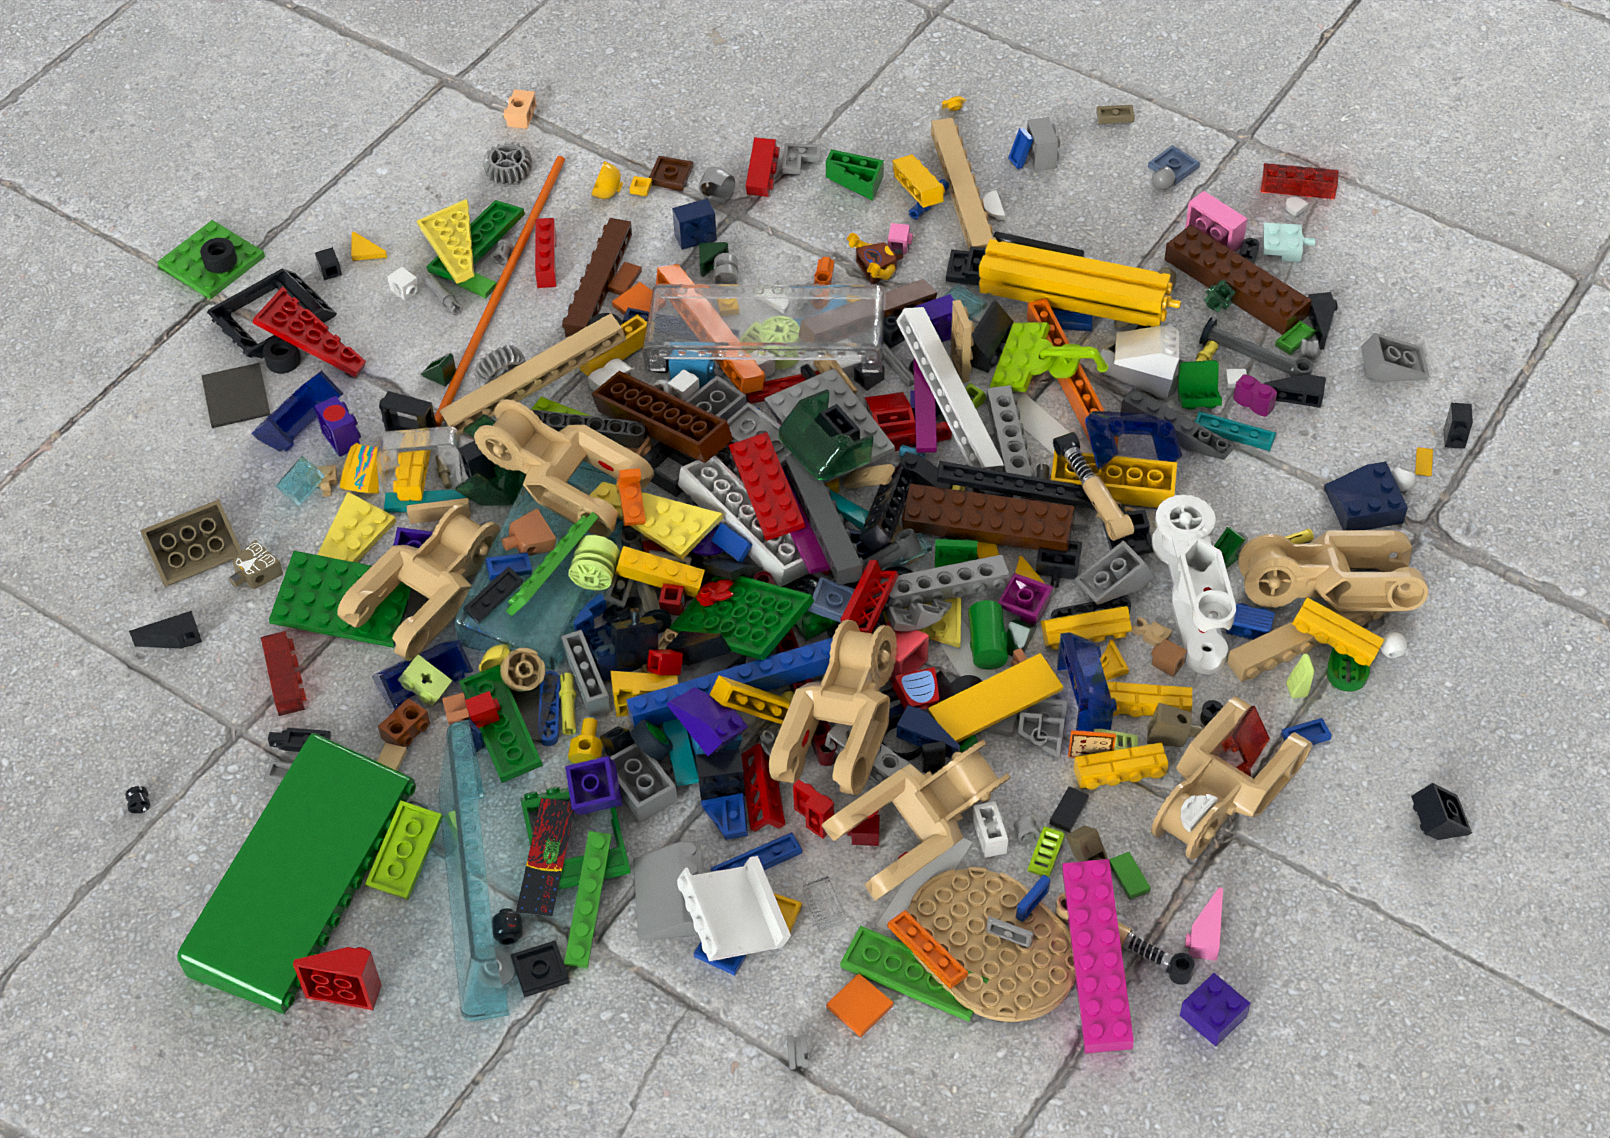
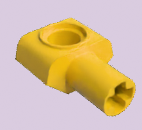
[568,718,603,763]

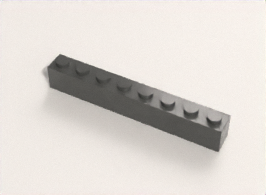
[785,451,865,586]

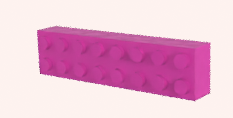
[1062,859,1134,1054]

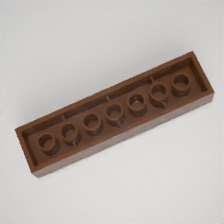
[1164,224,1311,335]
[591,371,733,463]
[902,484,1075,551]

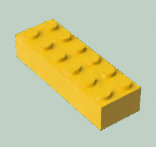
[1051,450,1177,508]

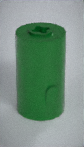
[968,600,1008,670]

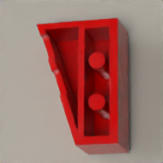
[745,137,780,197]

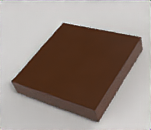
[649,156,694,191]

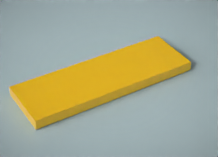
[928,653,1063,743]

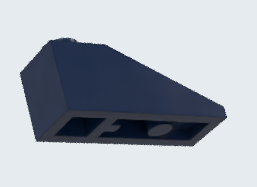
[896,705,960,759]

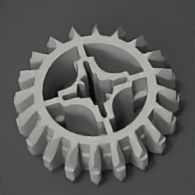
[483,142,533,185]
[474,345,526,386]

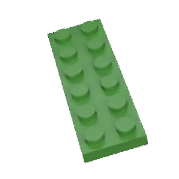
[505,512,599,616]
[840,925,989,1022]

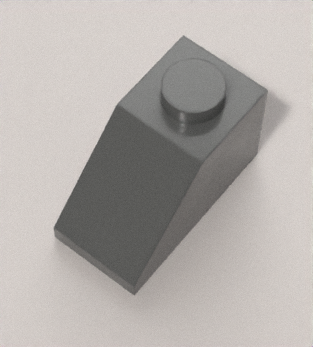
[604,565,634,608]

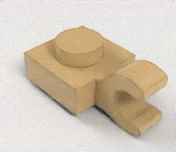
[315,465,337,497]

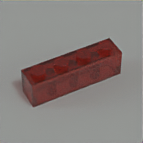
[1260,163,1339,199]
[260,631,307,716]

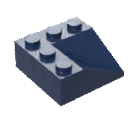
[1324,461,1408,530]

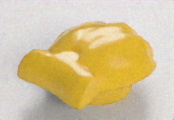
[942,96,967,111]

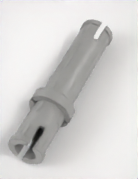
[423,274,463,315]

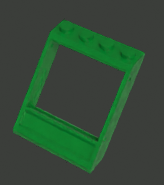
[520,787,631,890]

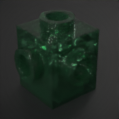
[1204,280,1236,313]

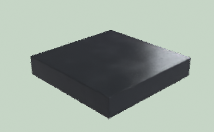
[511,940,569,998]

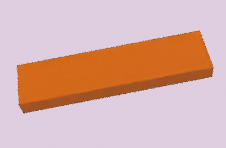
[887,910,968,989]

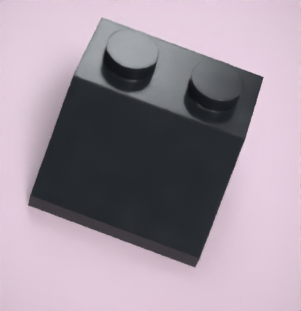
[1411,783,1472,840]

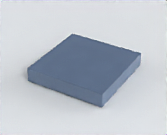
[1148,145,1200,185]
[807,577,855,623]

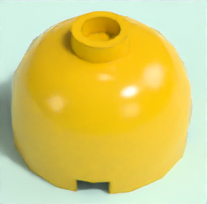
[591,161,623,199]

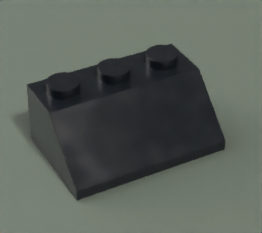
[970,300,1014,373]

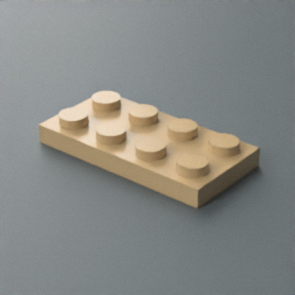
[950,300,974,383]

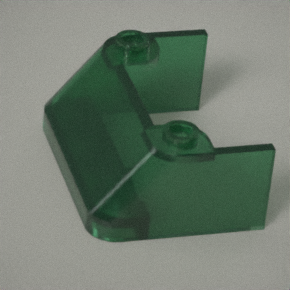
[778,389,874,480]
[455,414,526,506]

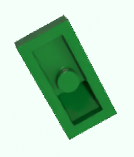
[1214,527,1246,569]

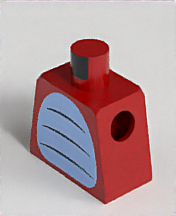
[892,667,939,713]

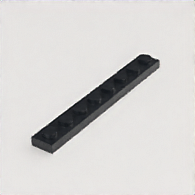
[937,461,1095,509]

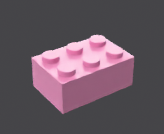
[1185,191,1247,252]

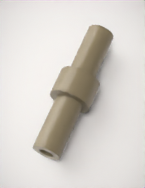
[435,454,452,489]

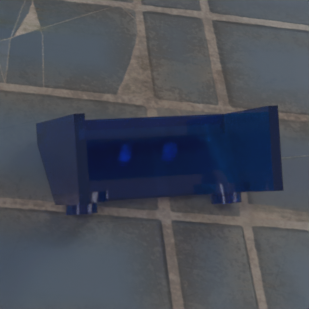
[251,370,343,452]
[1085,411,1182,469]
[1057,632,1117,732]
[372,639,473,710]

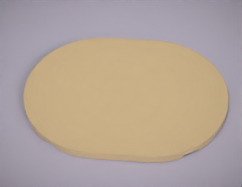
[907,867,1076,1022]

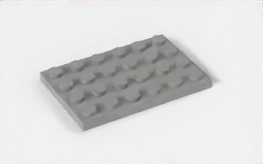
[764,368,895,483]

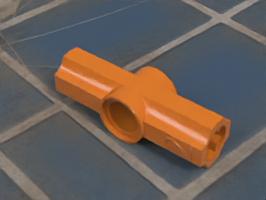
[811,256,835,309]

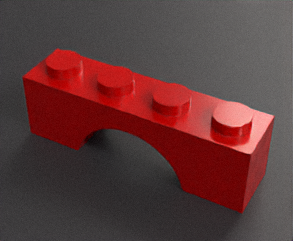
[535,218,556,288]

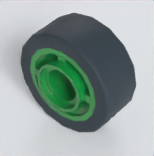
[631,719,673,761]

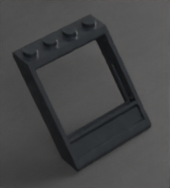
[207,268,337,359]

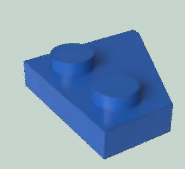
[701,793,748,840]

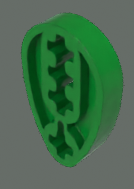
[1326,647,1370,692]

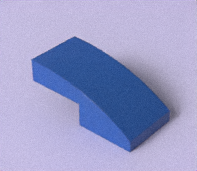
[573,593,607,633]

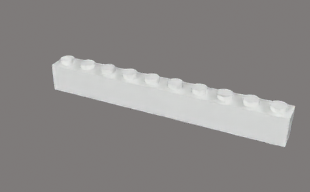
[896,307,1004,471]

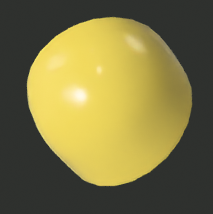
[479,644,511,672]

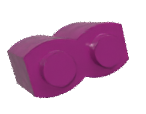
[1233,374,1277,417]

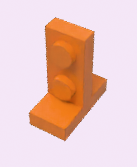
[616,468,646,526]

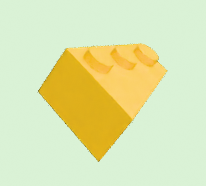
[611,671,678,717]

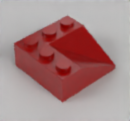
[293,947,382,1010]

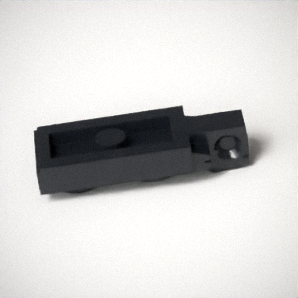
[268,728,332,752]

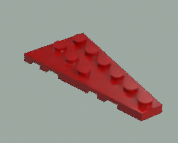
[253,286,366,377]

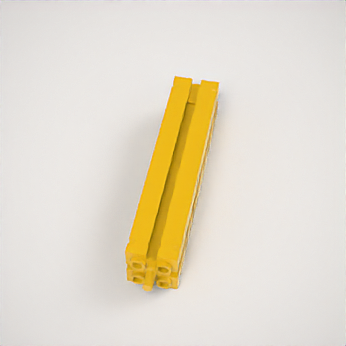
[979,239,1181,327]

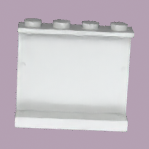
[677,856,791,961]

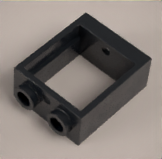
[379,391,437,438]
[643,441,697,497]

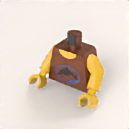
[847,232,903,285]

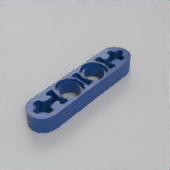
[538,671,561,746]

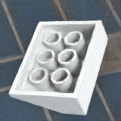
[1114,325,1179,380]

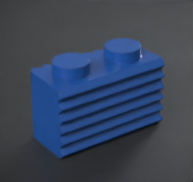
[1226,603,1275,640]

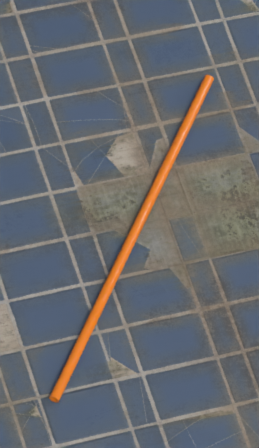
[435,156,565,428]

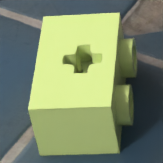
[398,655,452,706]

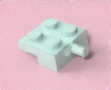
[1263,223,1315,262]

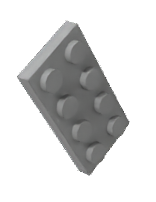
[727,402,805,468]

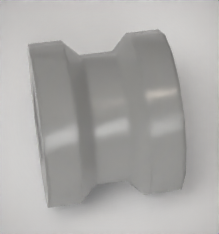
[1299,339,1318,359]
[1014,816,1041,844]

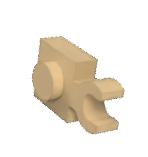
[1132,617,1173,646]

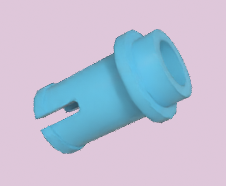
[899,444,926,458]

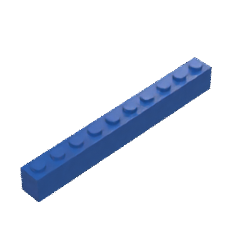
[626,637,833,728]

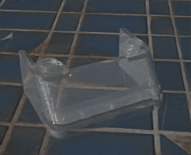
[377,426,464,494]

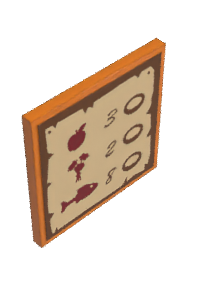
[1068,730,1116,758]

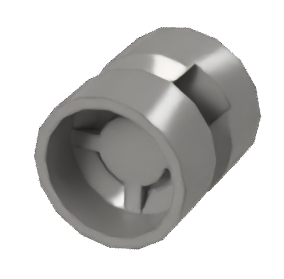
[713,253,738,289]

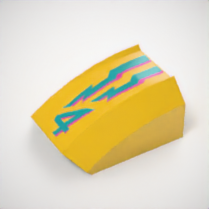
[339,443,391,494]

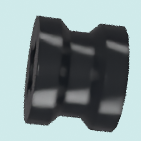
[1200,700,1223,726]
[125,786,151,814]

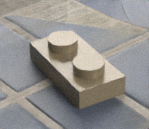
[1096,105,1135,124]

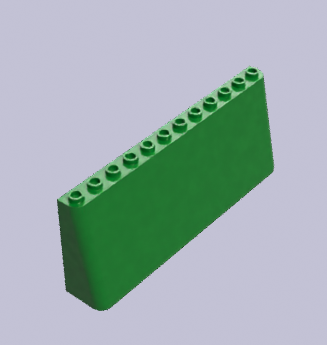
[177,733,416,1014]

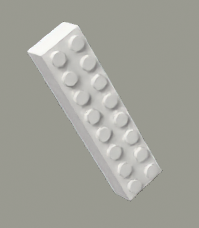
[678,455,809,587]

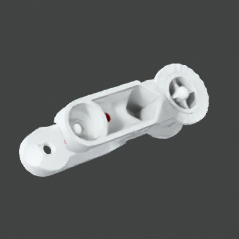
[1152,494,1236,675]

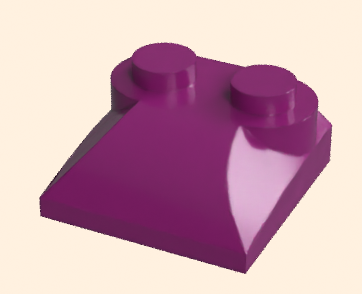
[998,573,1053,624]

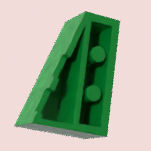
[826,149,884,201]

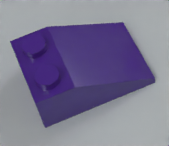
[667,687,748,756]

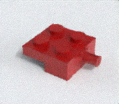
[793,779,835,839]

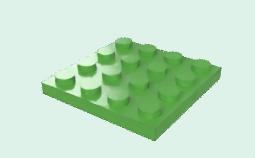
[157,220,265,300]

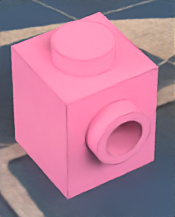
[888,223,913,254]

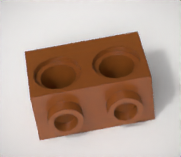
[378,698,430,747]

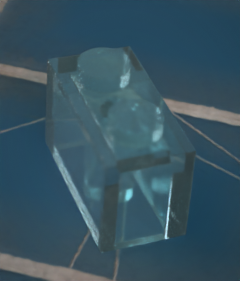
[275,456,325,507]

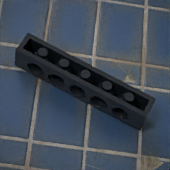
[859,463,915,553]

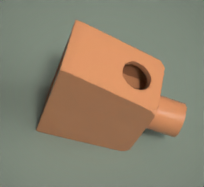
[502,508,556,556]

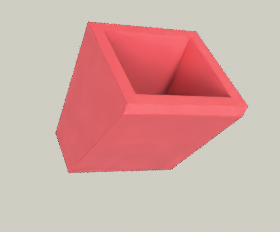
[886,621,929,681]

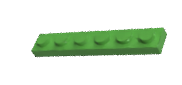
[564,831,612,969]

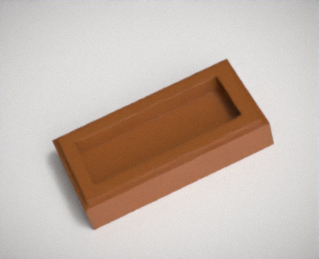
[608,262,642,295]

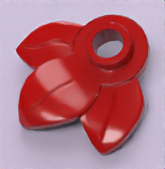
[696,579,734,606]

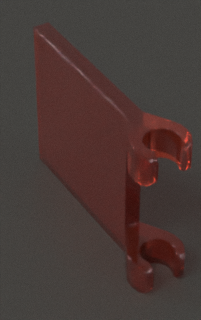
[1222,706,1270,776]

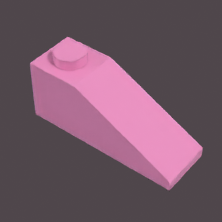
[1185,887,1223,961]

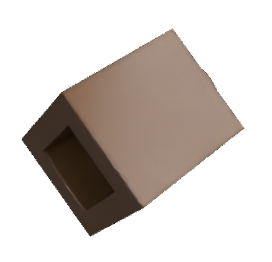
[1151,638,1187,677]

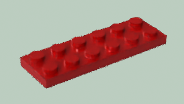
[729,432,806,541]

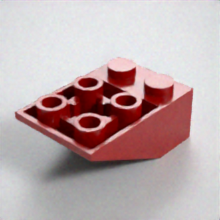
[865,392,915,435]

